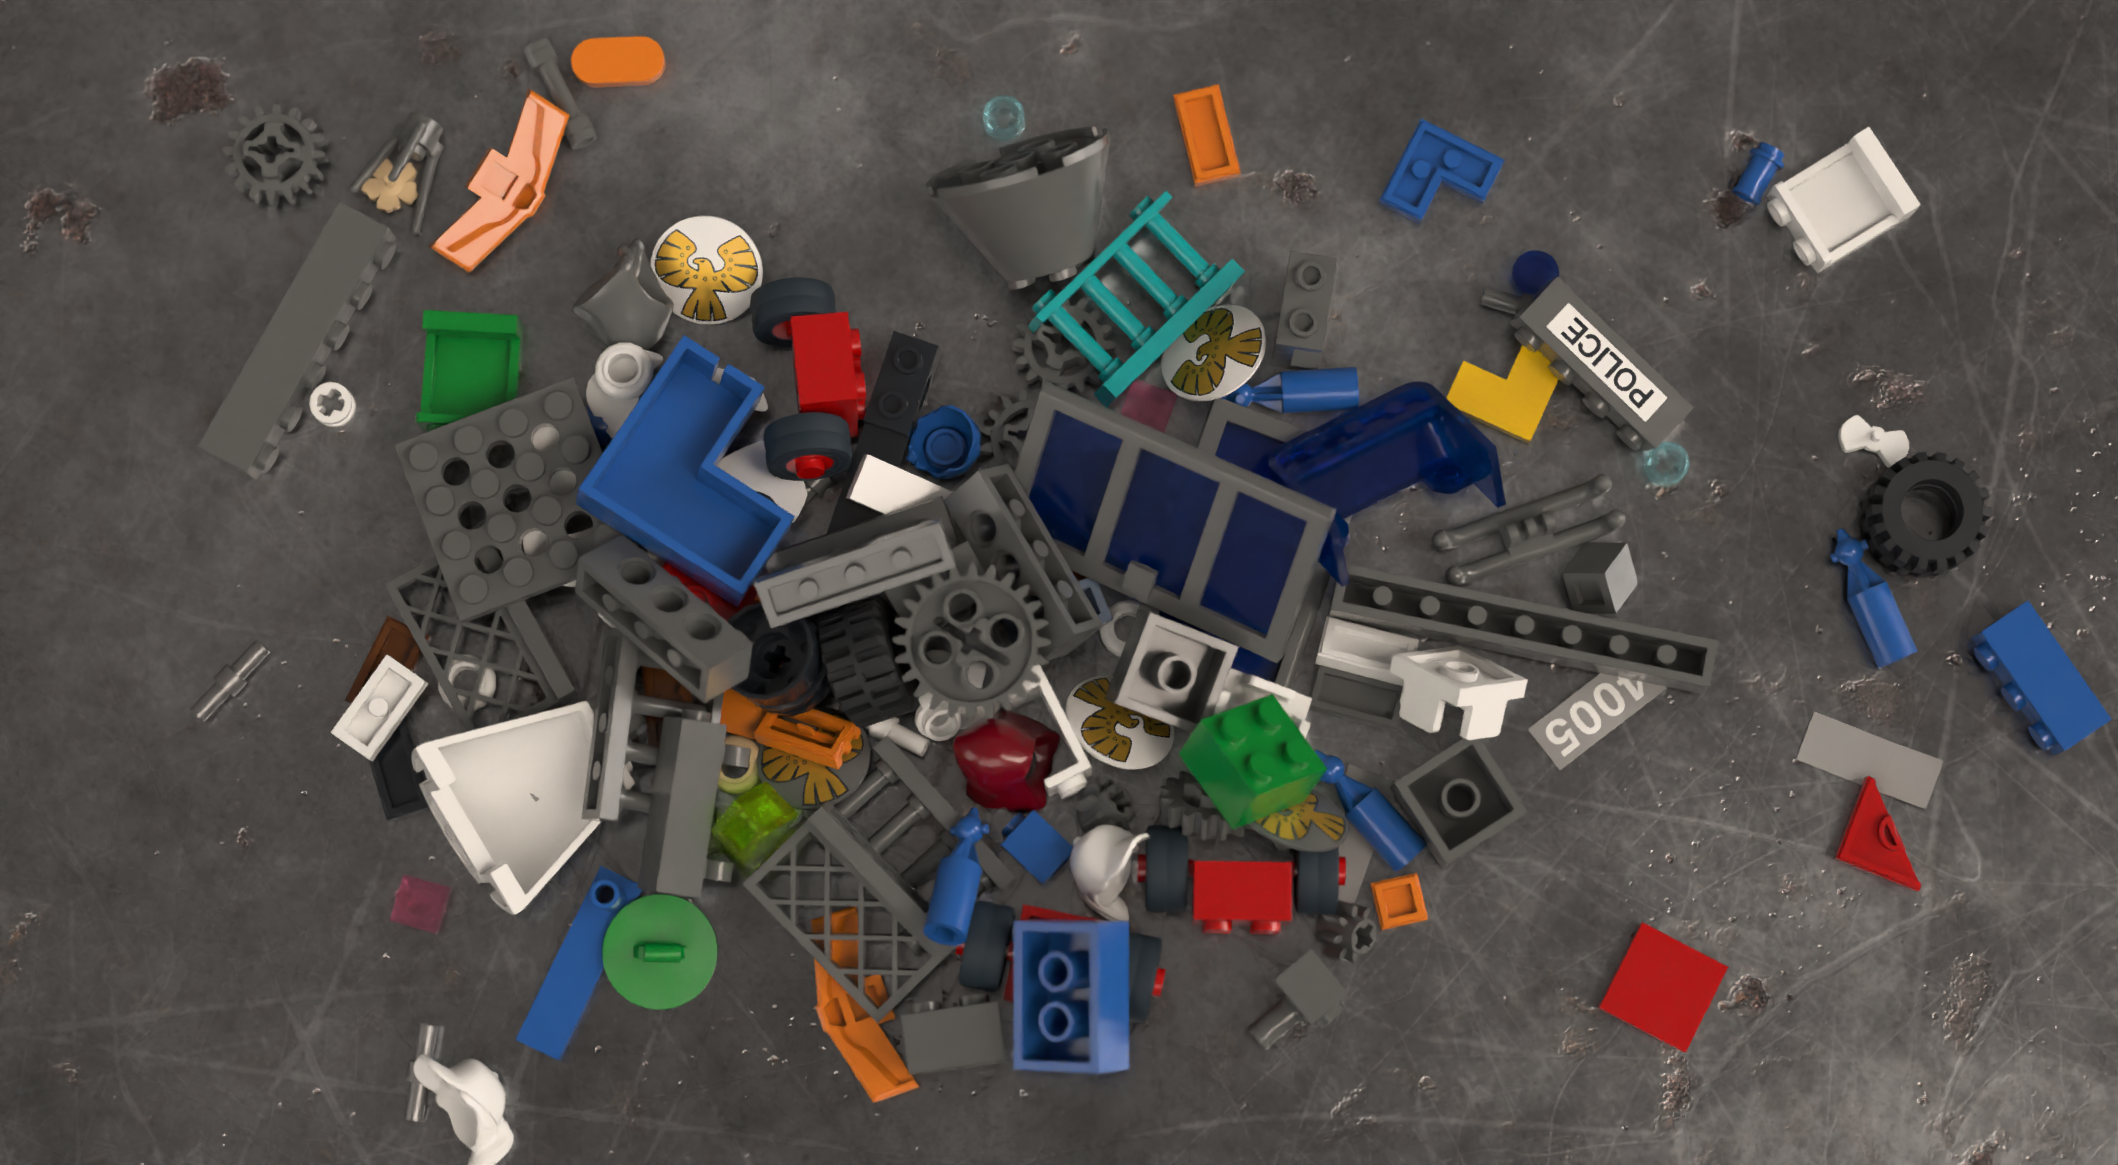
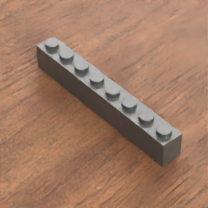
[1328,563,1719,694]

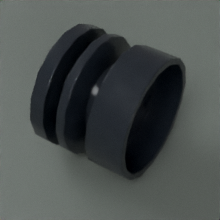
[728,602,831,717]

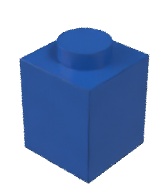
[1000,810,1073,887]

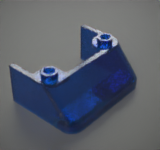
[1268,381,1506,587]

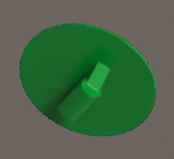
[602,894,717,1010]

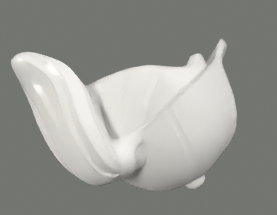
[1070,825,1150,921]
[413,1054,514,1165]

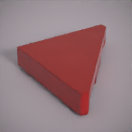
[1833,776,1922,892]

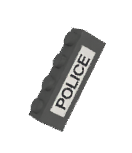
[1509,276,1694,452]

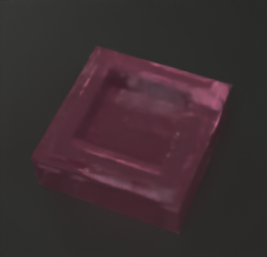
[1121,379,1178,434]
[390,874,452,934]

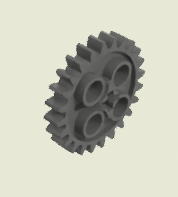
[893,562,1052,720]

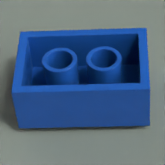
[1014,919,1129,1073]

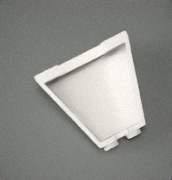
[411,701,635,915]

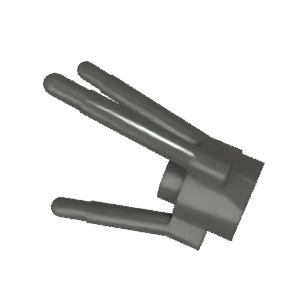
[349,112,444,235]

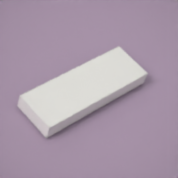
[846,454,967,546]

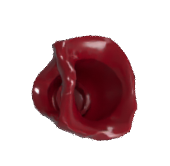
[953,710,1060,813]

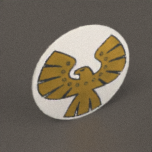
[650,215,763,325]
[1161,305,1267,401]
[1065,676,1174,769]

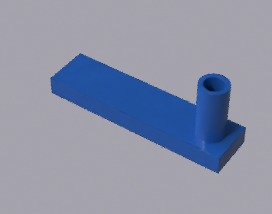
[515,866,644,1061]

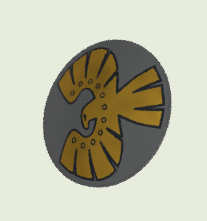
[757,707,871,810]
[1249,789,1349,852]

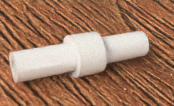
[838,707,930,757]

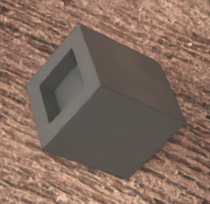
[1562,543,1638,614]

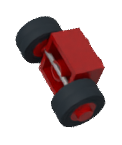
[750,277,866,481]
[1137,825,1346,935]
[955,900,1166,1023]

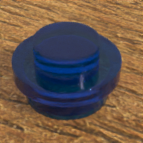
[1512,250,1559,295]

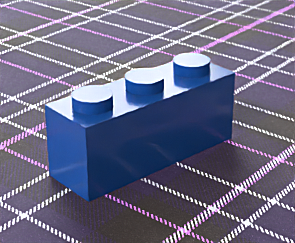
[1971,601,2112,756]

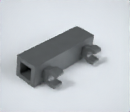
[637,709,751,898]

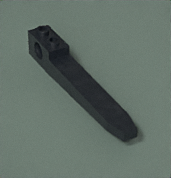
[785,331,942,667]

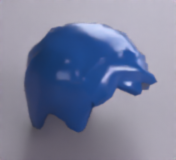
[905,405,981,479]

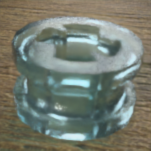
[983,95,1025,141]
[1644,442,1690,487]

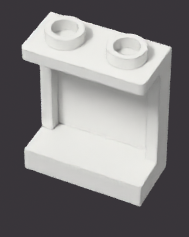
[1766,127,1921,273]

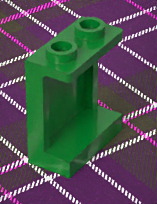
[415,310,524,432]

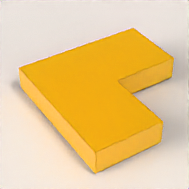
[1443,345,1559,444]

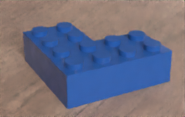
[575,335,795,608]

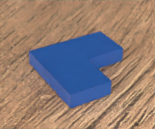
[1378,119,1505,224]

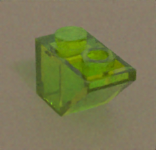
[711,781,799,878]

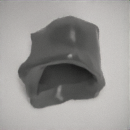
[571,239,674,351]

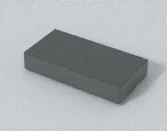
[1308,664,1403,733]

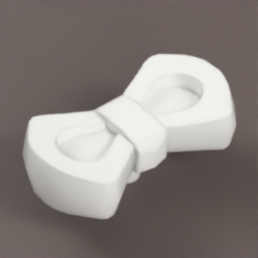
[1838,415,1909,468]

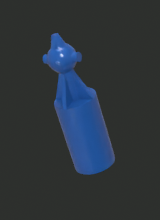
[1221,367,1359,414]
[1830,528,1918,669]
[1315,750,1427,873]
[923,807,989,946]

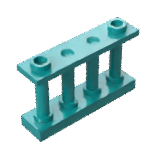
[1027,191,1245,408]

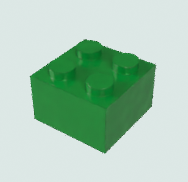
[1179,694,1327,830]

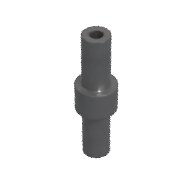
[190,640,270,722]
[404,1023,438,1122]

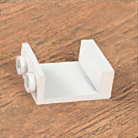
[1004,665,1092,800]

